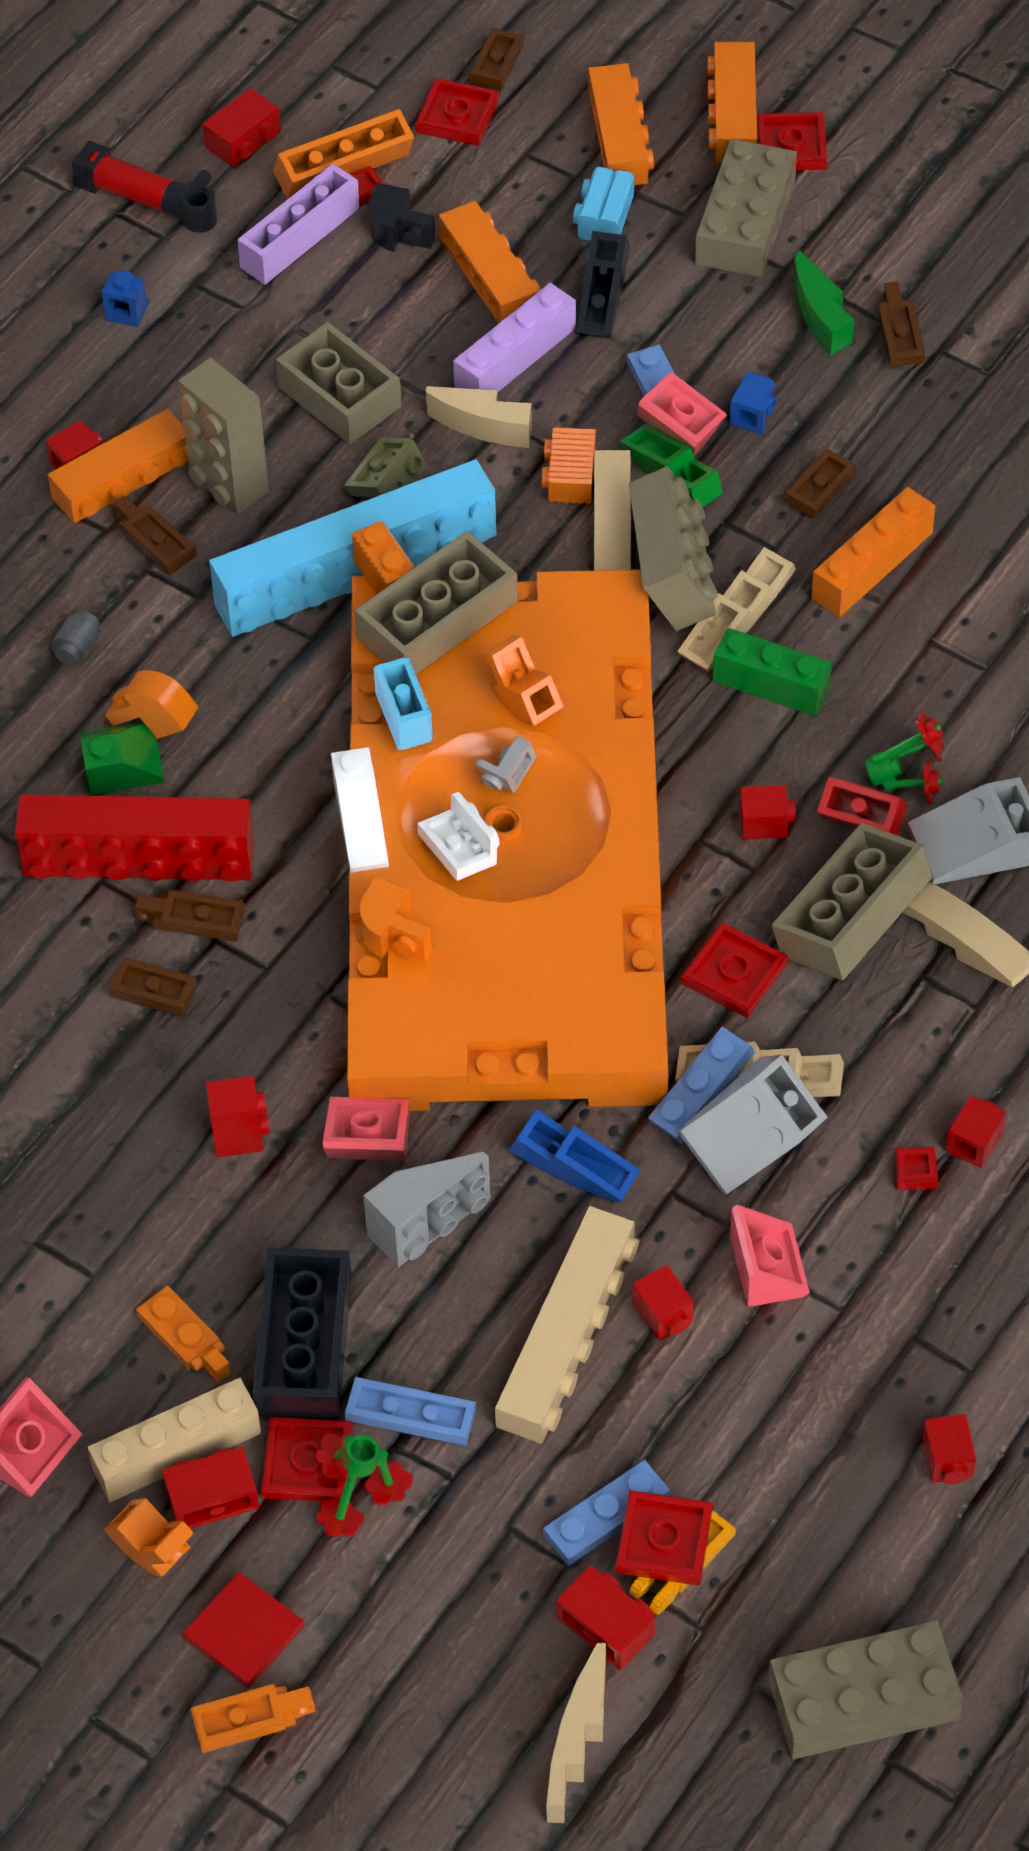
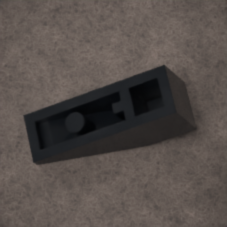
[576,231,630,339]

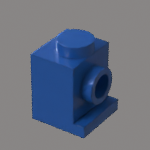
[102,270,150,327]
[730,371,777,435]

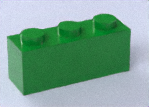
[713,628,832,716]

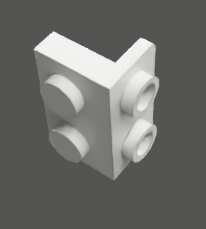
[417,792,500,881]

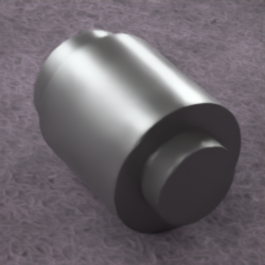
[51,611,100,665]

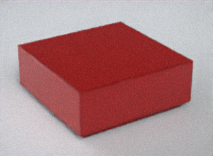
[350,166,384,207]
[894,1147,938,1190]

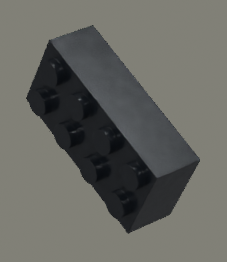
[253,1247,352,1420]

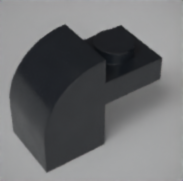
[369,183,435,252]

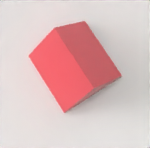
[637,372,727,457]
[323,1097,410,1161]
[730,1205,810,1307]
[0,1377,82,1497]

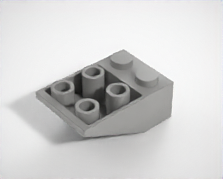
[907,777,1029,885]
[677,1054,828,1195]
[363,1152,491,1268]

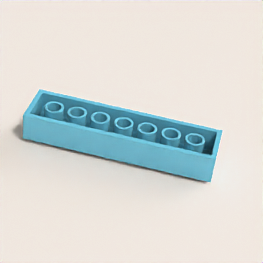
[209,459,497,637]

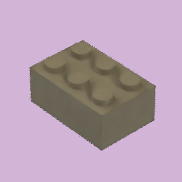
[276,322,402,444]

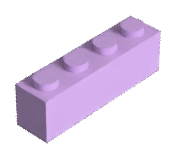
[238,164,359,285]
[453,283,576,393]

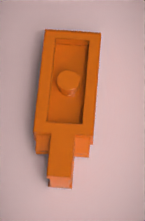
[136,1285,231,1383]
[191,1684,316,1754]

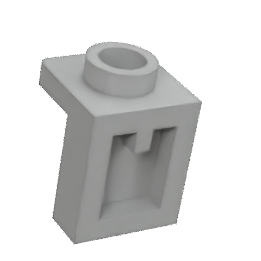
[475,735,537,794]

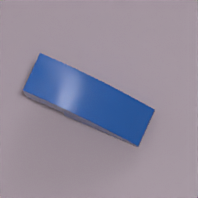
[509,1109,641,1203]

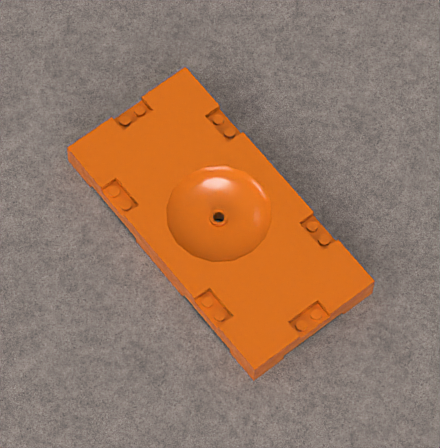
[347,570,668,1111]

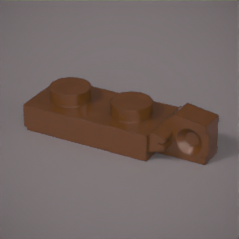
[878,281,925,367]
[113,495,197,575]
[135,890,245,942]

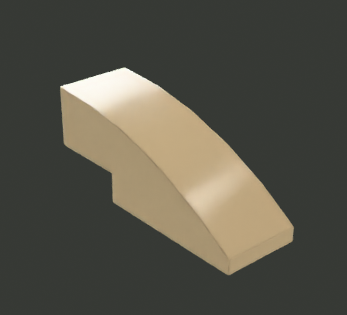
[426,386,532,448]

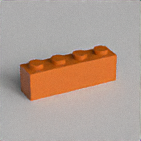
[707,42,757,163]
[588,63,654,185]
[273,109,415,200]
[439,200,541,324]
[47,408,188,524]
[812,487,936,618]

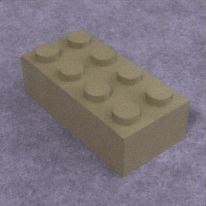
[695,139,797,278]
[178,358,269,515]
[629,466,717,631]
[354,531,518,675]
[772,823,932,981]
[768,1620,963,1760]

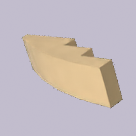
[594,450,631,571]
[677,547,796,672]
[902,882,1029,987]
[675,1042,844,1097]
[546,1643,606,1823]

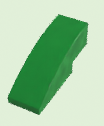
[793,251,854,356]
[619,423,723,507]

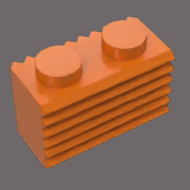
[542,427,596,505]
[352,521,415,595]

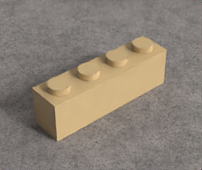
[87,1378,261,1503]

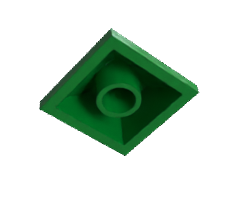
[80,721,165,795]

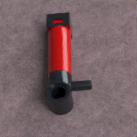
[72,140,217,233]

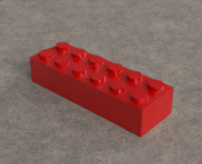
[15,795,255,882]

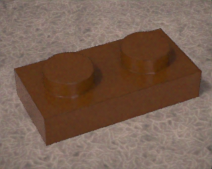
[470,28,524,90]
[785,449,856,519]
[110,957,198,1017]

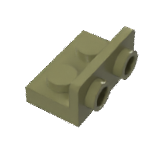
[344,437,427,497]

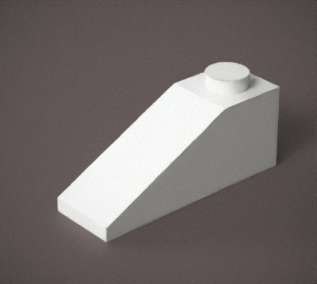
[331,747,389,873]

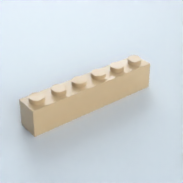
[495,1206,639,1444]

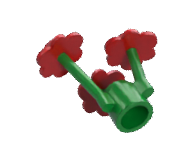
[865,712,944,805]
[315,1434,413,1537]

